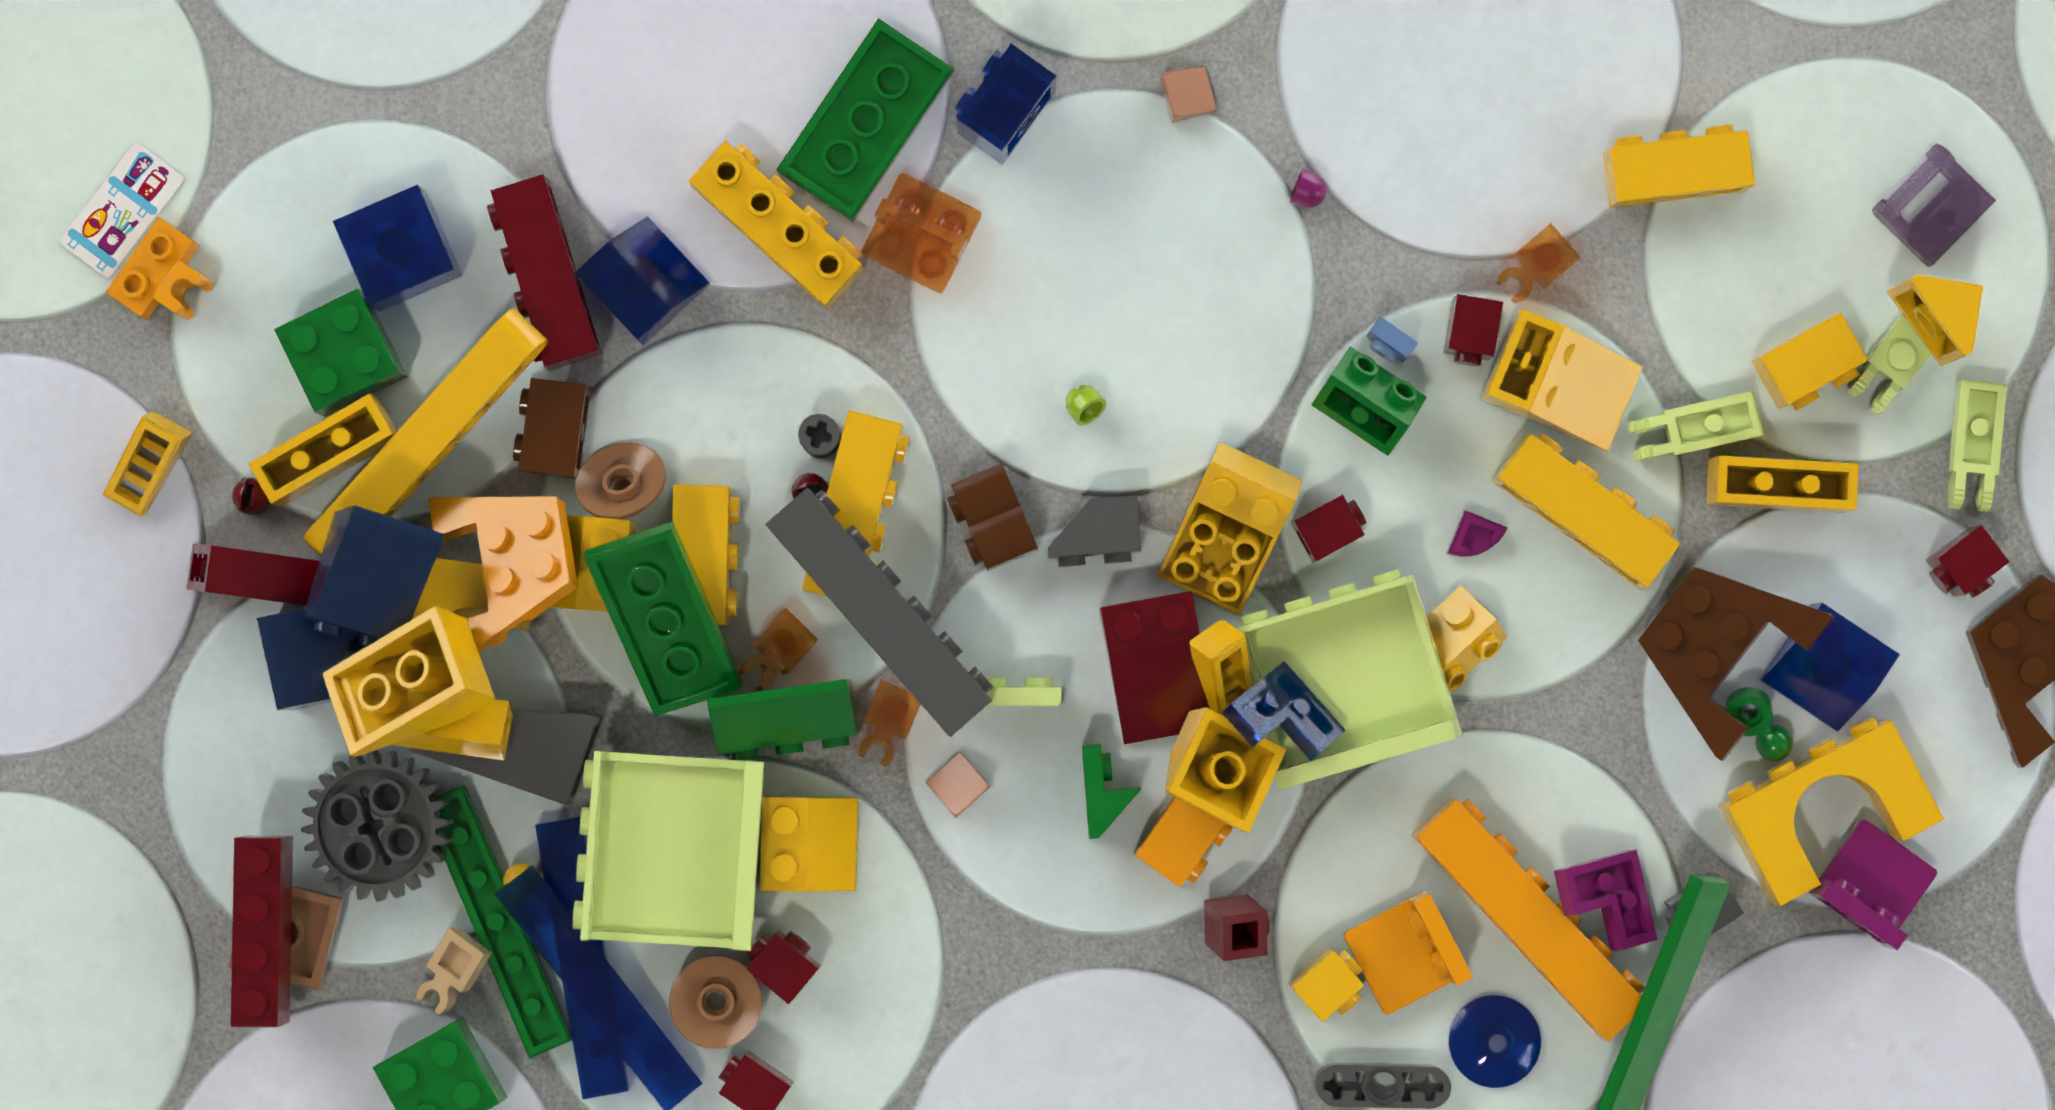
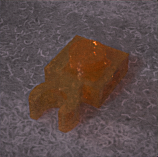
[1495,223,1581,304]
[737,608,818,692]
[858,680,921,767]

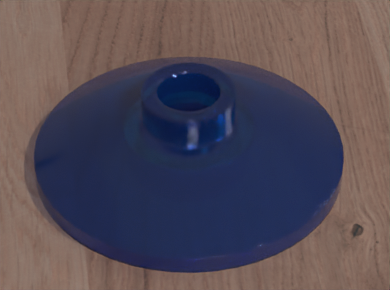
[1448,995,1541,1088]

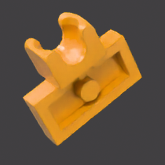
[106,217,214,321]

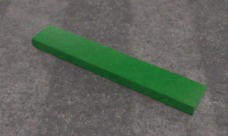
[435,785,574,1059]
[1596,874,1731,1110]

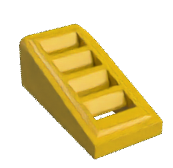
[102,411,192,517]
[1189,620,1255,719]

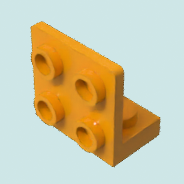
[1343,891,1473,1015]

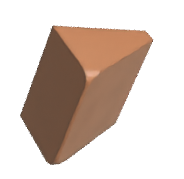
[1160,66,1217,123]
[926,752,991,817]

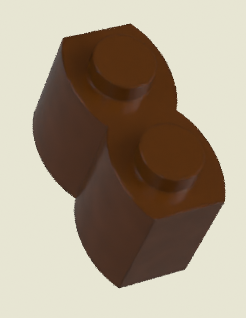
[947,463,1038,572]

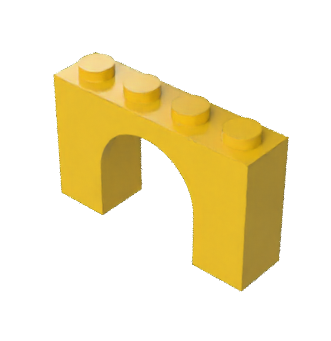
[393,558,531,760]
[1719,716,1944,906]

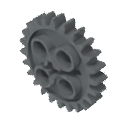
[301,750,453,902]

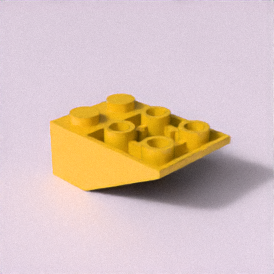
[1480,308,1643,452]
[1157,441,1303,615]

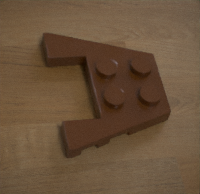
[1638,567,1836,761]
[1965,575,2055,768]

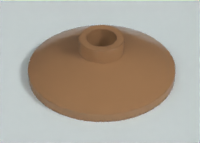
[575,443,666,519]
[669,955,762,1049]

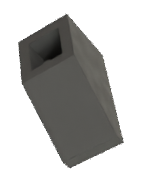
[1048,495,1141,567]

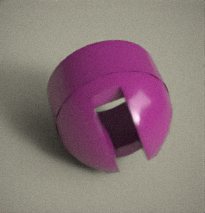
[1289,168,1327,208]

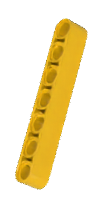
[303,308,548,557]

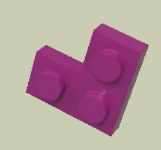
[1554,849,1658,951]

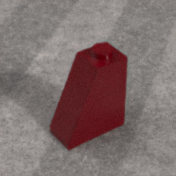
[186,544,320,606]

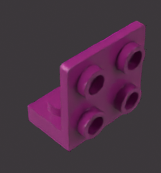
[1809,819,1938,950]

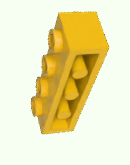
[688,140,864,310]

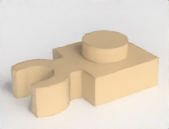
[416,927,492,1015]

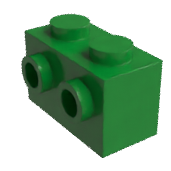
[1311,346,1427,456]

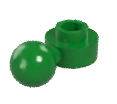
[1725,687,1793,761]

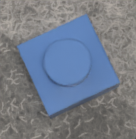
[1366,317,1418,363]

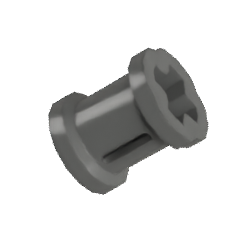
[798,414,842,458]

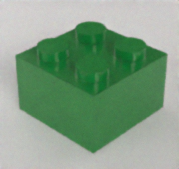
[274,288,407,417]
[372,1017,507,1110]

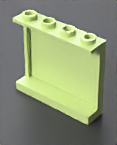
[1236,569,1463,790]
[573,751,765,951]

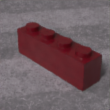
[487,174,603,371]
[230,835,293,1027]

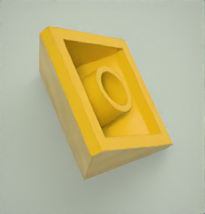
[1886,274,1983,366]

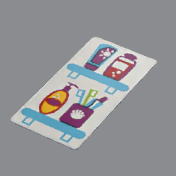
[59,141,185,279]

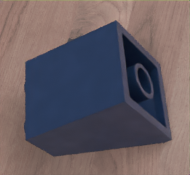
[302,505,445,647]
[257,608,366,710]

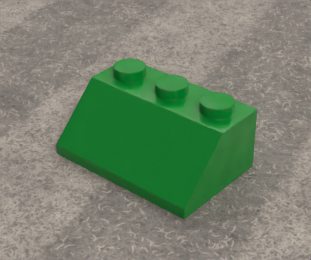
[707,679,859,761]

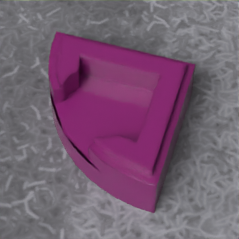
[1446,510,1508,557]

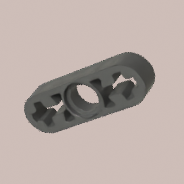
[1315,1063,1451,1109]

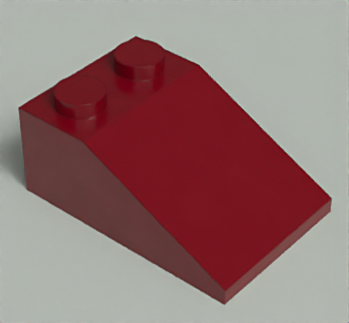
[1099,591,1210,745]

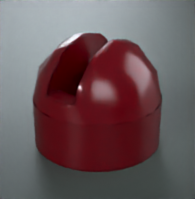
[792,473,828,499]
[232,478,271,515]

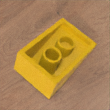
[322,606,495,757]

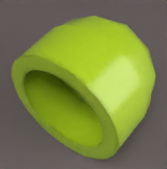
[1066,385,1106,425]

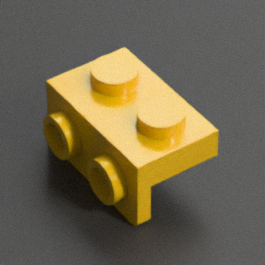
[1427,585,1507,692]

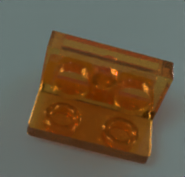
[861,173,982,294]

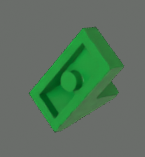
[1081,744,1141,839]

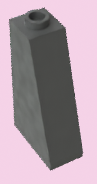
[408,710,602,805]

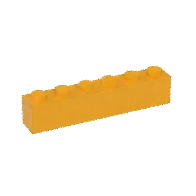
[1411,798,1645,1042]

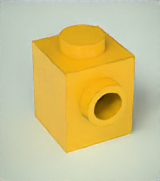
[1288,947,1365,1022]

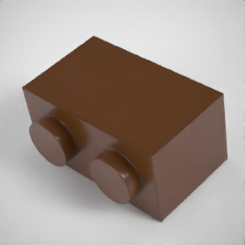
[513,378,591,479]

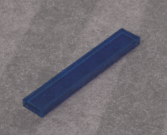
[535,817,630,1099]
[494,865,703,1110]

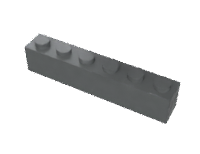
[765,487,993,737]

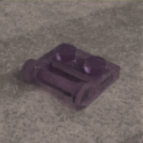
[1872,143,1996,268]

